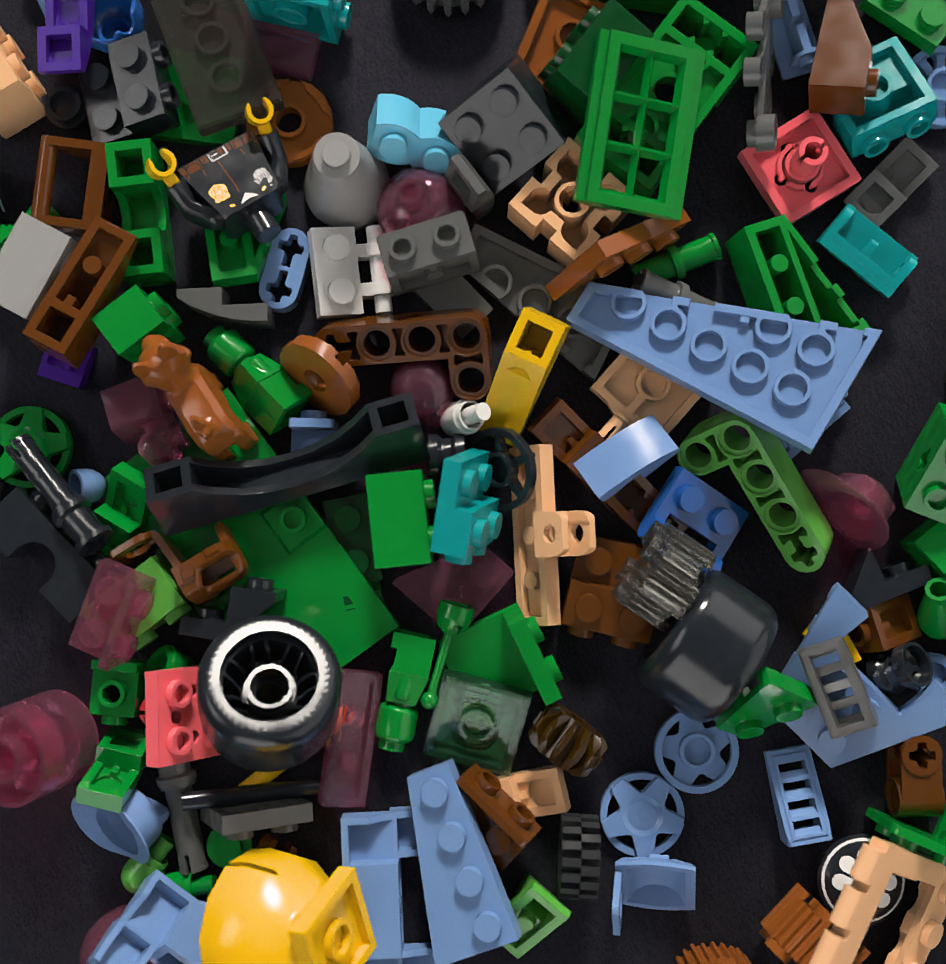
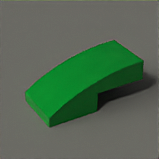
[93,461,151,565]
[75,725,146,814]

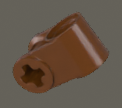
[885,734,945,818]

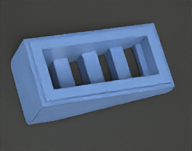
[763,743,833,847]

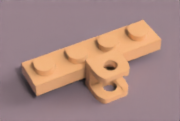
[509,444,596,626]

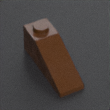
[808,0,880,116]
[22,215,138,370]

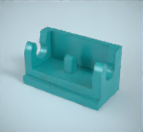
[816,203,918,298]

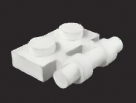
[307,225,395,319]

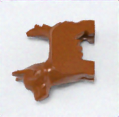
[132,334,259,461]

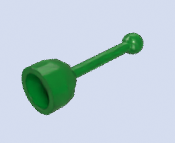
[421,599,475,709]

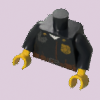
[145,97,288,244]

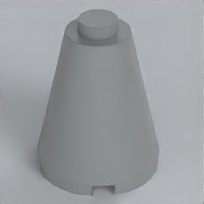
[304,132,391,231]

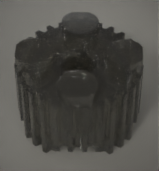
[612,520,717,632]

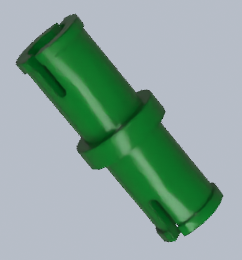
[629,232,722,281]

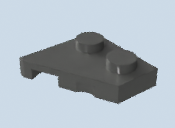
[200,798,313,841]

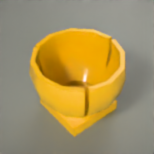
[199,848,377,964]

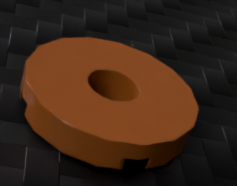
[246,79,334,168]
[279,335,360,416]

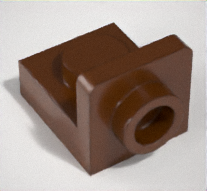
[848,593,922,654]

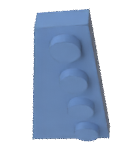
[407,758,523,964]

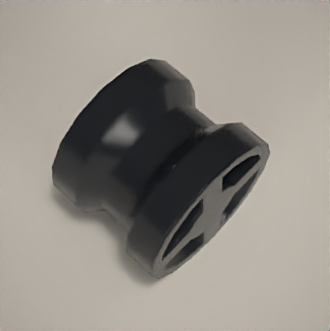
[428,434,465,479]

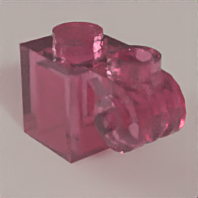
[100,377,190,466]

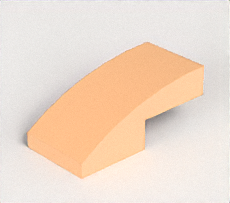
[496,764,571,817]

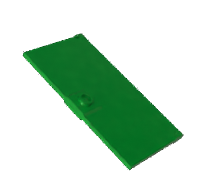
[105,387,400,704]

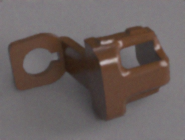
[109,521,249,605]

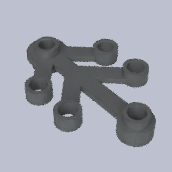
[743,0,784,152]

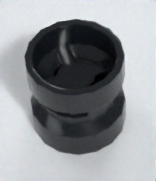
[866,642,933,697]

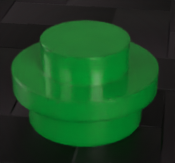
[206,829,253,868]

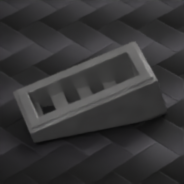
[797,635,879,740]

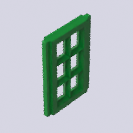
[573,28,706,221]

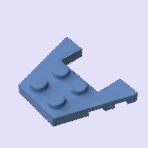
[782,582,946,768]

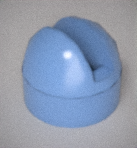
[68,468,107,503]

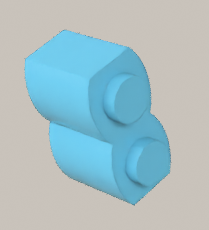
[367,94,462,178]

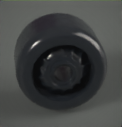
[635,569,779,723]
[196,615,342,772]

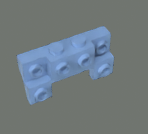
[341,806,434,964]
[87,869,207,964]

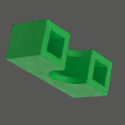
[104,138,177,288]

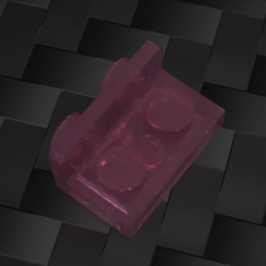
[68,558,156,671]

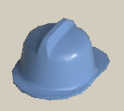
[71,789,170,864]

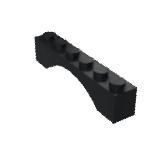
[143,391,430,537]

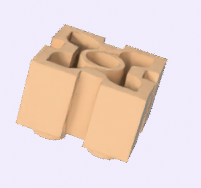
[507,136,636,268]

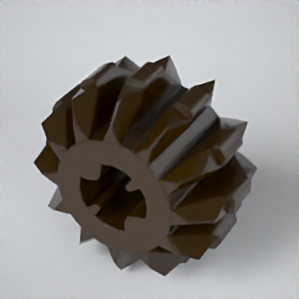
[528,703,608,777]

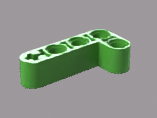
[677,410,833,573]

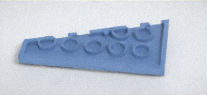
[566,282,883,454]

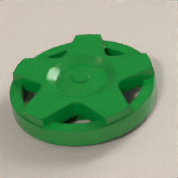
[0,406,73,489]

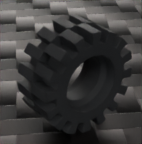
[557,813,601,901]

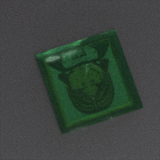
[422,668,532,776]

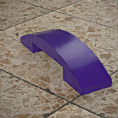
[37,0,95,75]

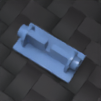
[773,0,817,81]

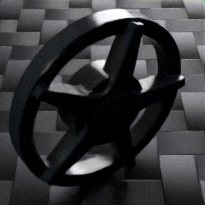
[468,427,537,511]

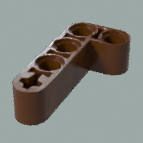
[315,308,494,401]

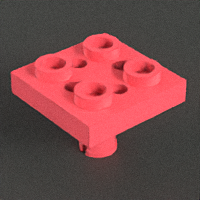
[737,109,862,224]
[139,665,220,768]

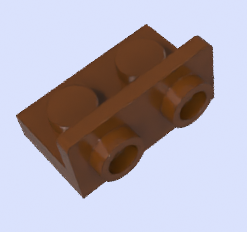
[456,763,542,871]

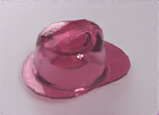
[799,469,895,549]

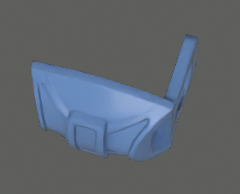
[612,854,696,936]

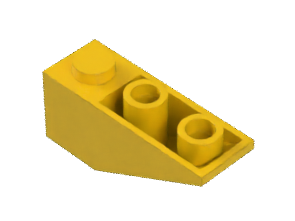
[479,307,571,447]

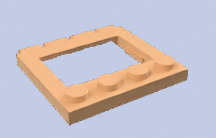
[809,836,946,964]

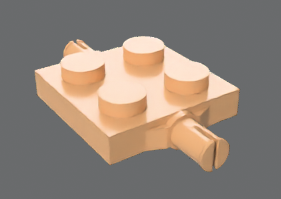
[589,354,701,440]

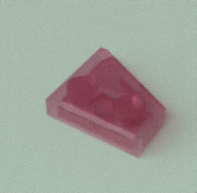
[392,547,515,623]

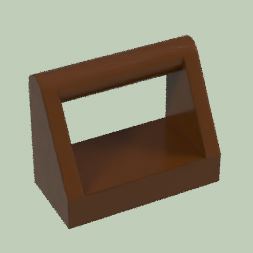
[30,135,116,237]

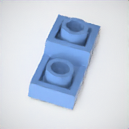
[573,414,680,502]

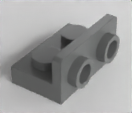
[376,211,481,297]

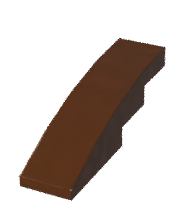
[526,397,688,551]

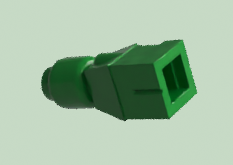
[203,326,313,436]
[374,628,437,753]

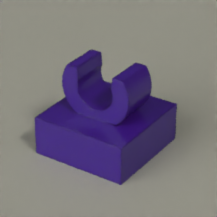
[37,346,98,390]

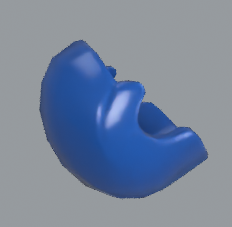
[91,0,145,53]

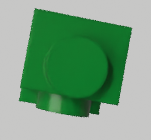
[89,656,148,725]

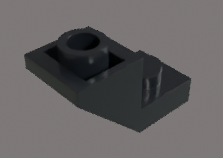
[178,577,287,640]

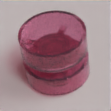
[0,689,99,808]

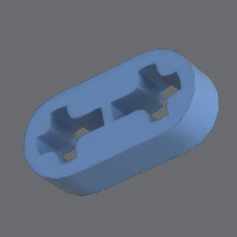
[259,228,311,313]

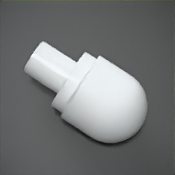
[440,399,491,436]

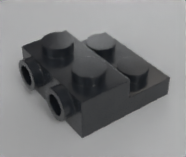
[78,30,181,143]

